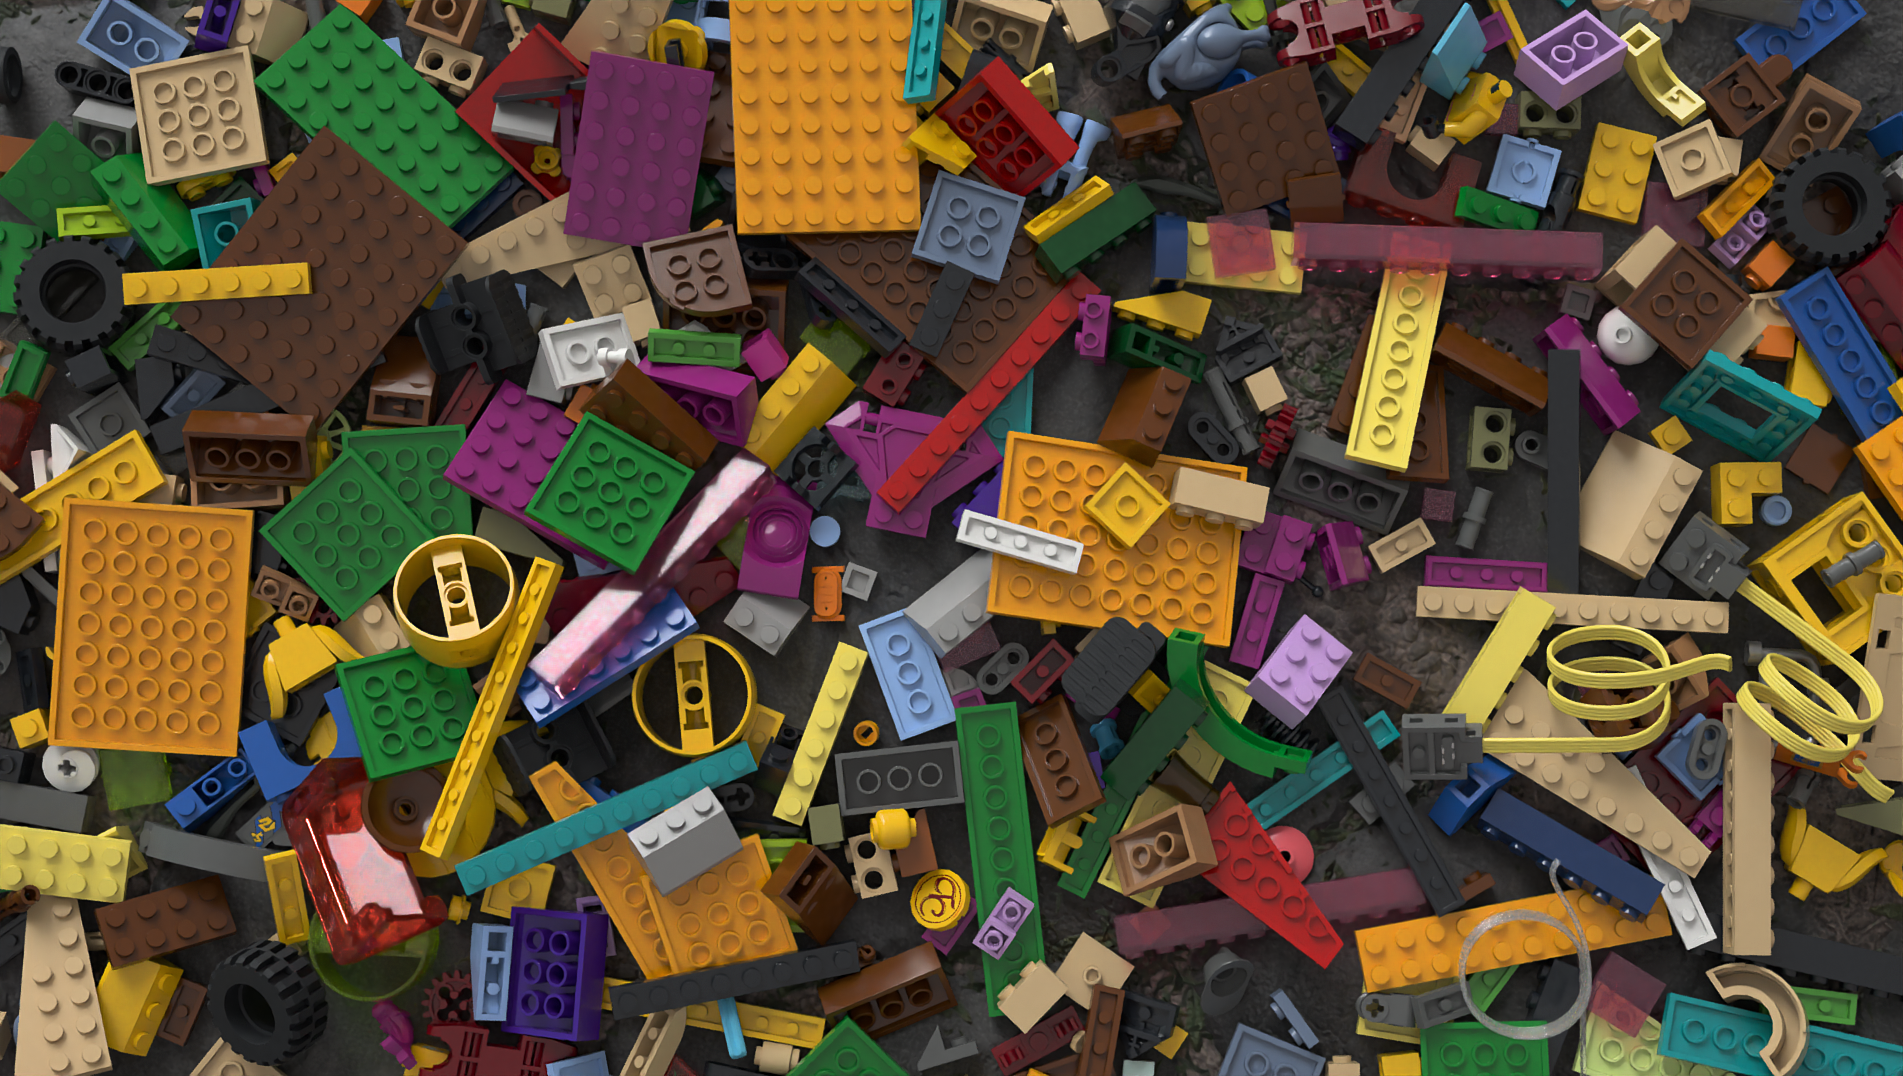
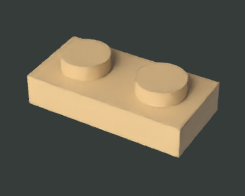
[1366,517,1436,574]

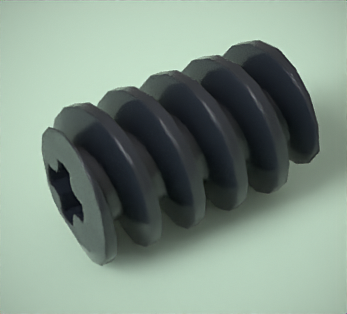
[1255,711,1320,756]

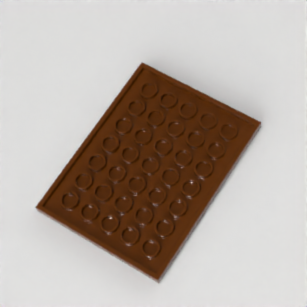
[784,116,1084,395]
[170,126,470,433]

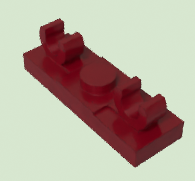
[991,1005,1085,1076]

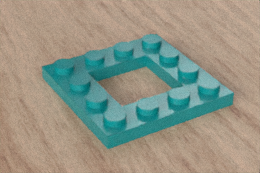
[1659,350,1822,462]

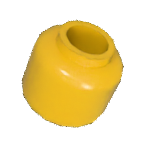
[870,808,917,850]

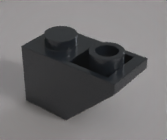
[752,723,805,797]

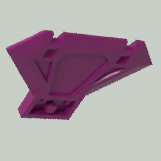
[825,401,1004,539]

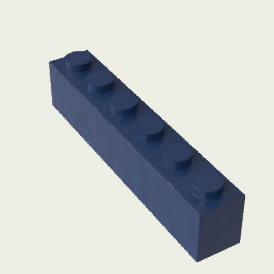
[1477,788,1665,924]

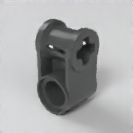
[1355,992,1417,1028]

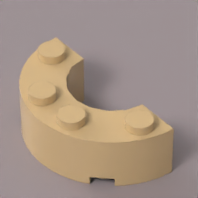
[1706,963,1810,1076]

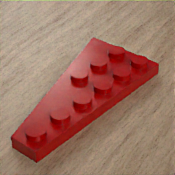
[1199,781,1344,970]

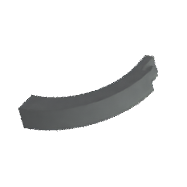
[138,821,327,891]

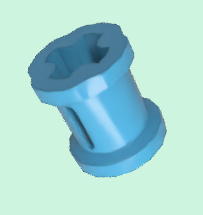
[1090,718,1125,759]

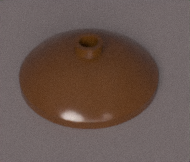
[361,767,447,853]

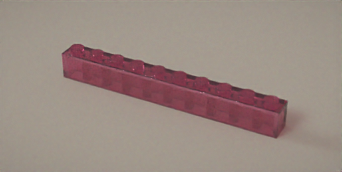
[1291,222,1603,280]
[528,448,777,699]
[1112,867,1426,959]

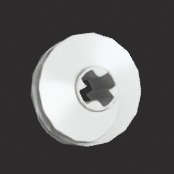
[42,745,102,793]

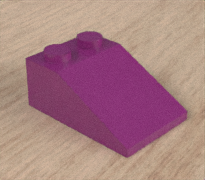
[1314,521,1372,591]

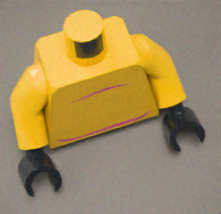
[1421,71,1513,144]

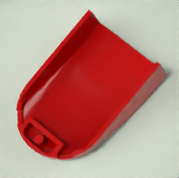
[455,23,588,201]

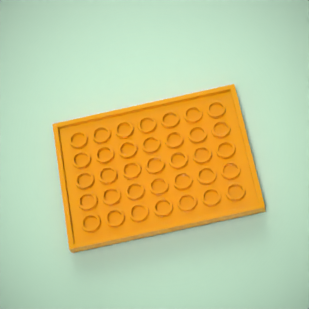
[728,0,921,235]
[986,431,1248,648]
[48,497,255,757]

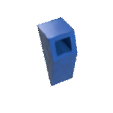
[165,748,256,832]

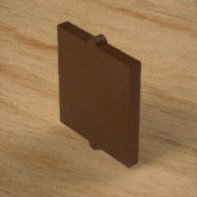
[1286,172,1345,229]
[1784,423,1854,495]

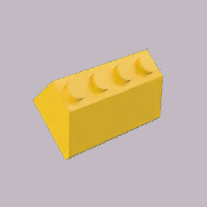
[741,342,857,477]

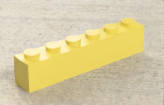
[1441,586,1556,734]
[773,642,869,826]

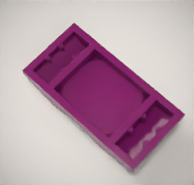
[737,473,817,600]

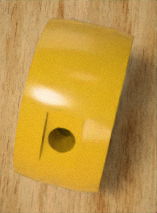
[393,534,521,668]
[631,633,757,758]

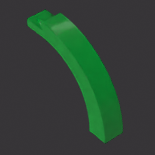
[1167,628,1313,778]

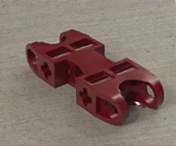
[1267,0,1425,68]
[418,1022,578,1076]

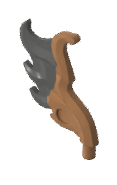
[1591,0,1691,46]

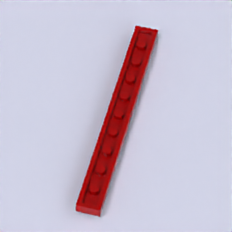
[876,272,1102,514]

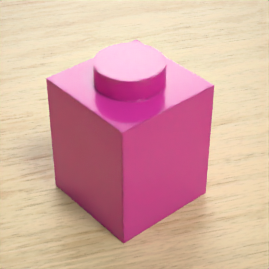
[741,328,789,382]

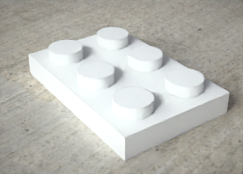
[538,313,640,390]

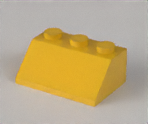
[96,957,184,1057]

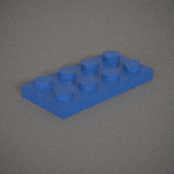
[1732,0,1867,71]

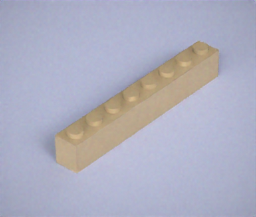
[1723,703,1775,955]

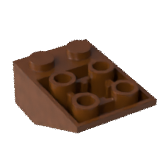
[1109,104,1183,161]
[366,335,441,428]
[760,841,858,946]

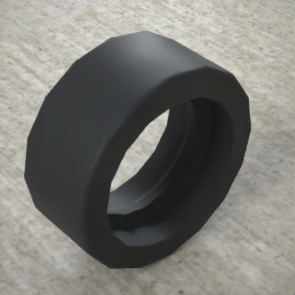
[0,47,23,104]

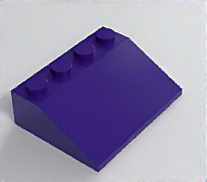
[501,906,609,1041]

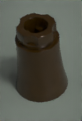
[1150,750,1220,816]

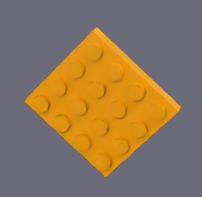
[639,833,798,974]

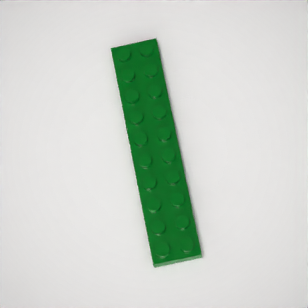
[954,701,1051,1017]

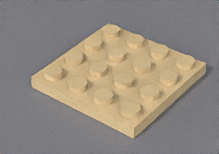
[129,45,270,186]

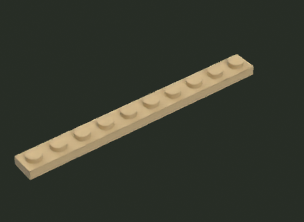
[1416,586,1729,634]

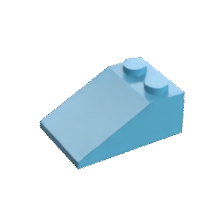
[1419,2,1487,100]

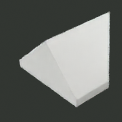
[51,424,93,479]

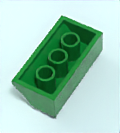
[90,153,200,271]

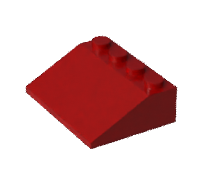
[935,56,1080,197]

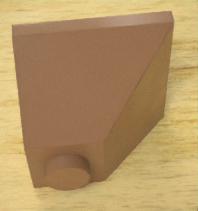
[1639,632,1709,711]

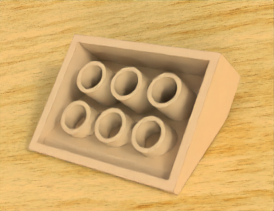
[1580,430,1703,580]

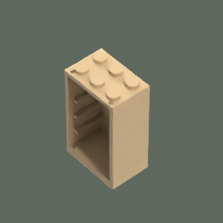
[1594,225,1768,372]

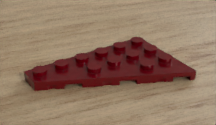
[544,556,739,644]

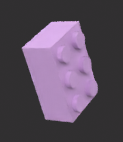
[1514,10,1629,111]
[1244,614,1353,729]

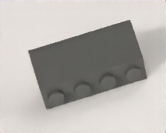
[1273,428,1410,535]

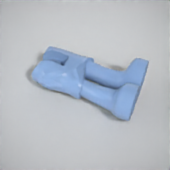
[1040,111,1112,199]

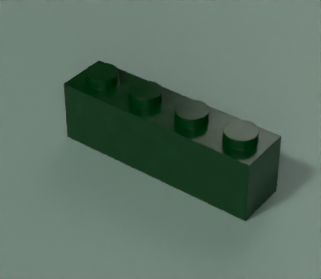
[1034,182,1157,284]
[1100,678,1210,801]

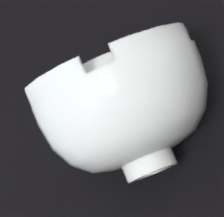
[1597,306,1659,365]

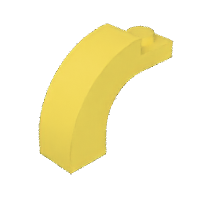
[1620,22,1706,127]

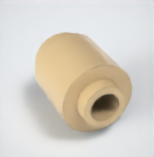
[754,1041,800,1076]

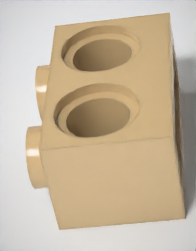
[414,36,488,98]
[844,833,899,899]

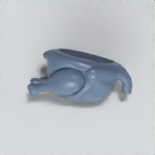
[1148,3,1271,101]

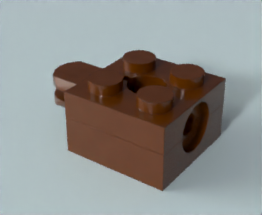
[1696,52,1793,139]
[1579,686,1680,754]

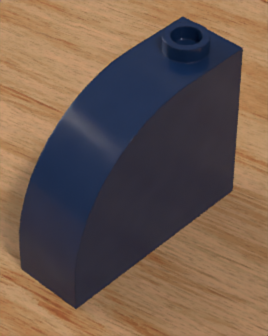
[1149,212,1188,294]

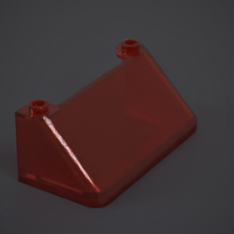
[282,757,449,965]

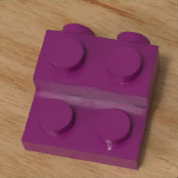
[1075,294,1113,367]
[1238,511,1316,585]

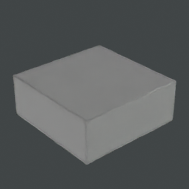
[842,562,878,601]

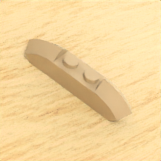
[619,1006,687,1076]

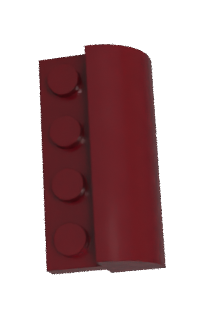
[1834,239,1903,371]

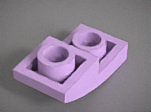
[1708,205,1771,270]
[973,887,1034,960]

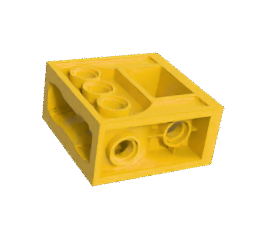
[1747,491,1903,666]

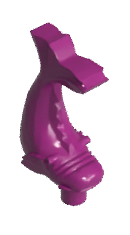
[372,997,417,1070]

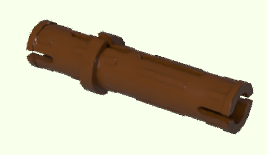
[0,885,41,921]

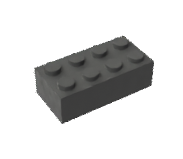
[834,741,965,816]

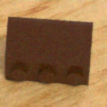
[1097,367,1192,468]

